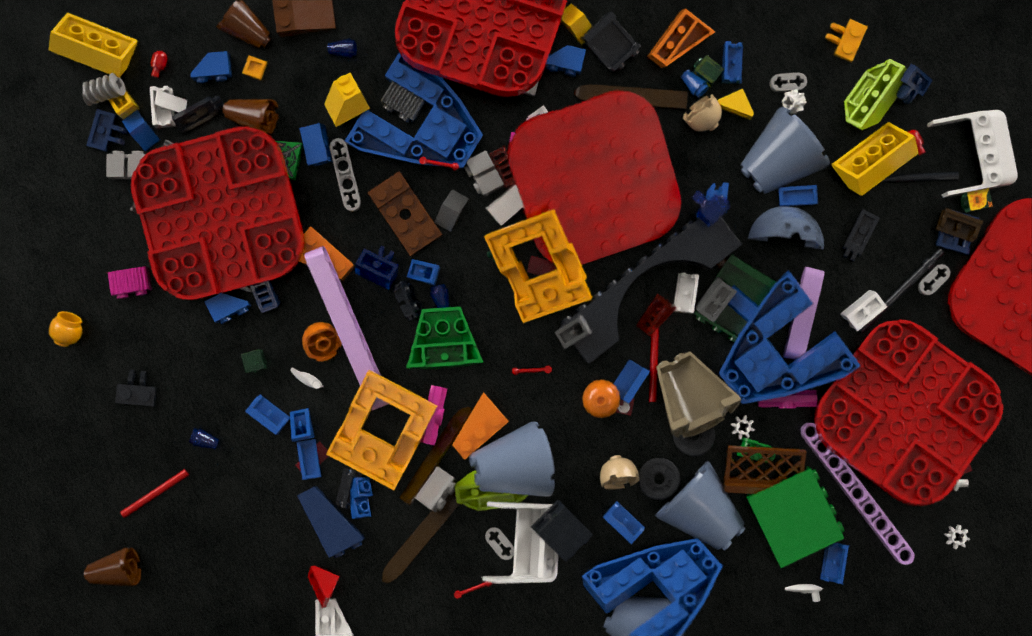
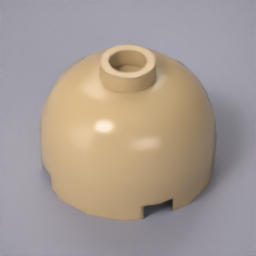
[683,94,722,131]
[600,455,640,489]

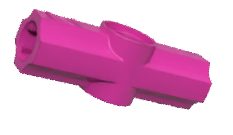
[420,385,448,445]
[757,390,817,408]

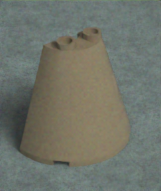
[656,352,741,438]

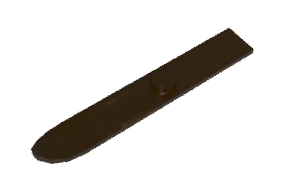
[574,85,688,109]
[399,407,472,506]
[382,492,460,583]

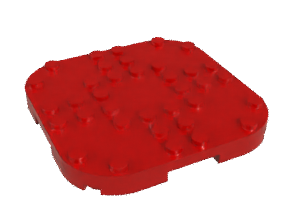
[395,0,568,97]
[508,90,681,265]
[131,127,304,300]
[948,198,1032,376]
[815,320,1003,506]

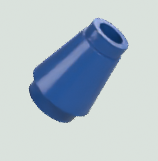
[681,70,709,98]

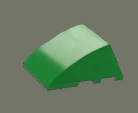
[406,307,484,369]

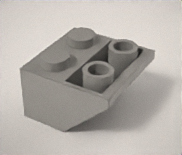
[415,466,458,513]

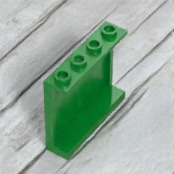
[746,466,845,568]

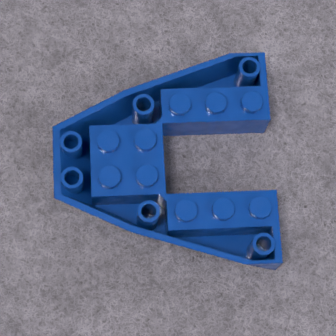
[345,53,483,168]
[719,270,860,404]
[582,538,722,636]

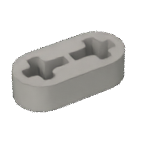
[770,73,807,92]
[918,264,950,296]
[485,527,514,560]

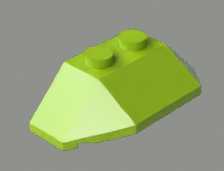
[844,59,906,130]
[455,471,528,511]

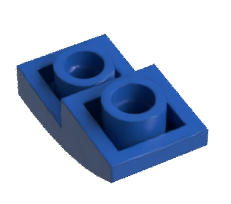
[350,477,373,519]

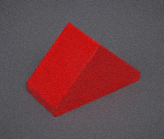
[308,565,339,608]

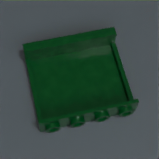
[694,253,777,342]

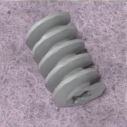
[82,73,126,106]

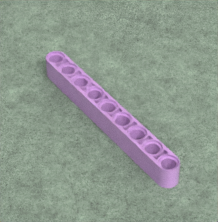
[305,246,389,410]
[800,423,915,565]

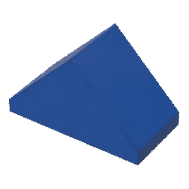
[122,110,160,152]
[407,259,440,286]
[290,408,314,442]

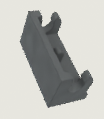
[695,277,737,323]

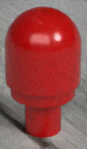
[150,51,167,78]
[908,130,926,156]

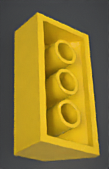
[49,13,138,78]
[832,122,918,196]

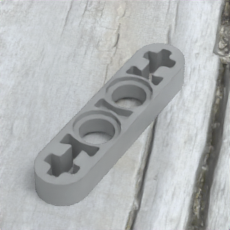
[330,138,361,212]

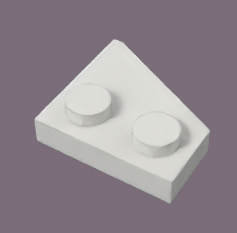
[315,599,353,636]

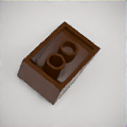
[272,0,336,37]

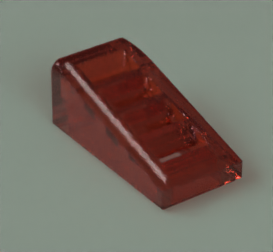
[488,146,515,188]
[636,294,676,336]

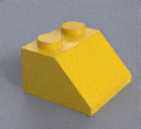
[324,73,370,127]

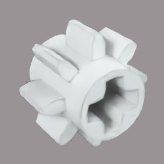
[782,89,806,114]
[730,415,755,439]
[944,525,970,549]

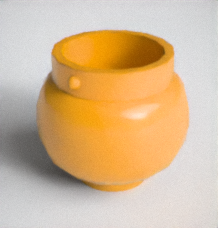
[49,311,82,347]

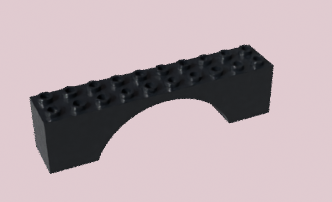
[559,208,742,364]

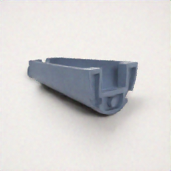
[740,107,830,194]
[748,206,824,250]
[469,421,555,497]
[655,460,745,550]
[603,596,684,636]

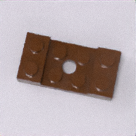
[368,171,443,257]

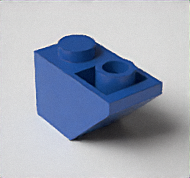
[545,45,586,77]
[191,51,232,83]
[204,293,252,324]

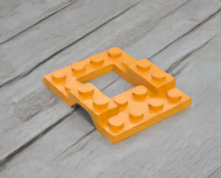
[484,209,592,323]
[326,370,437,490]

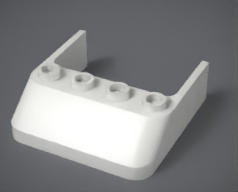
[928,110,1018,198]
[482,502,558,583]

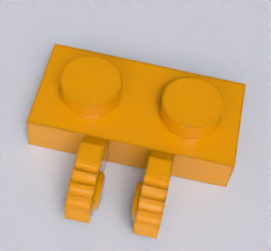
[825,19,867,62]

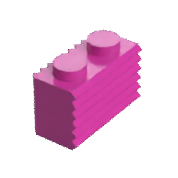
[107,266,152,299]

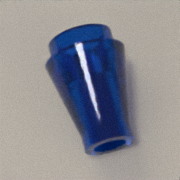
[328,38,357,57]
[430,284,449,308]
[189,428,219,450]

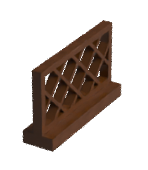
[723,446,806,494]

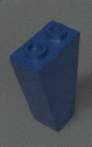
[297,486,365,559]

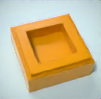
[242,56,267,80]

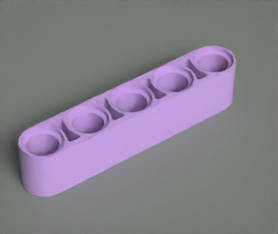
[783,266,824,360]

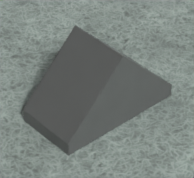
[434,190,469,232]
[555,315,592,349]

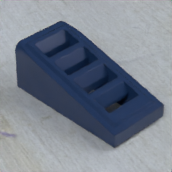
[250,280,280,313]

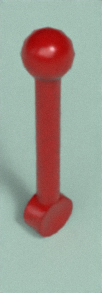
[419,157,459,170]
[512,366,552,375]
[454,581,492,599]

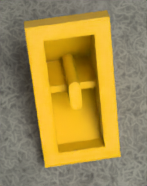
[561,4,592,45]
[717,89,754,119]
[109,91,140,119]

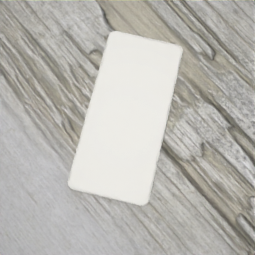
[155,90,187,113]

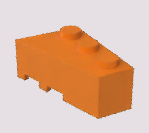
[647,8,715,68]
[299,227,356,280]
[452,392,509,459]

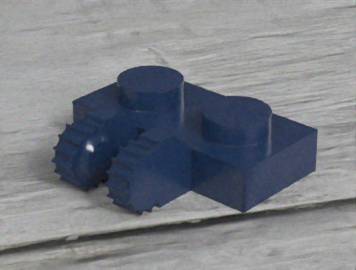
[897,64,933,104]
[86,109,128,151]

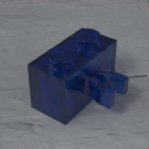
[692,191,730,228]
[355,246,398,290]

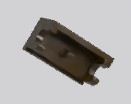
[935,208,983,243]

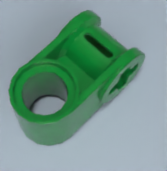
[737,437,776,463]

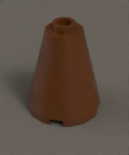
[216,0,271,48]
[222,99,278,134]
[84,548,141,586]

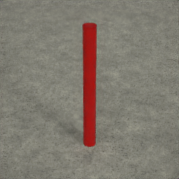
[649,325,659,402]
[120,469,189,518]

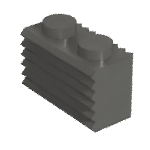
[381,81,426,123]

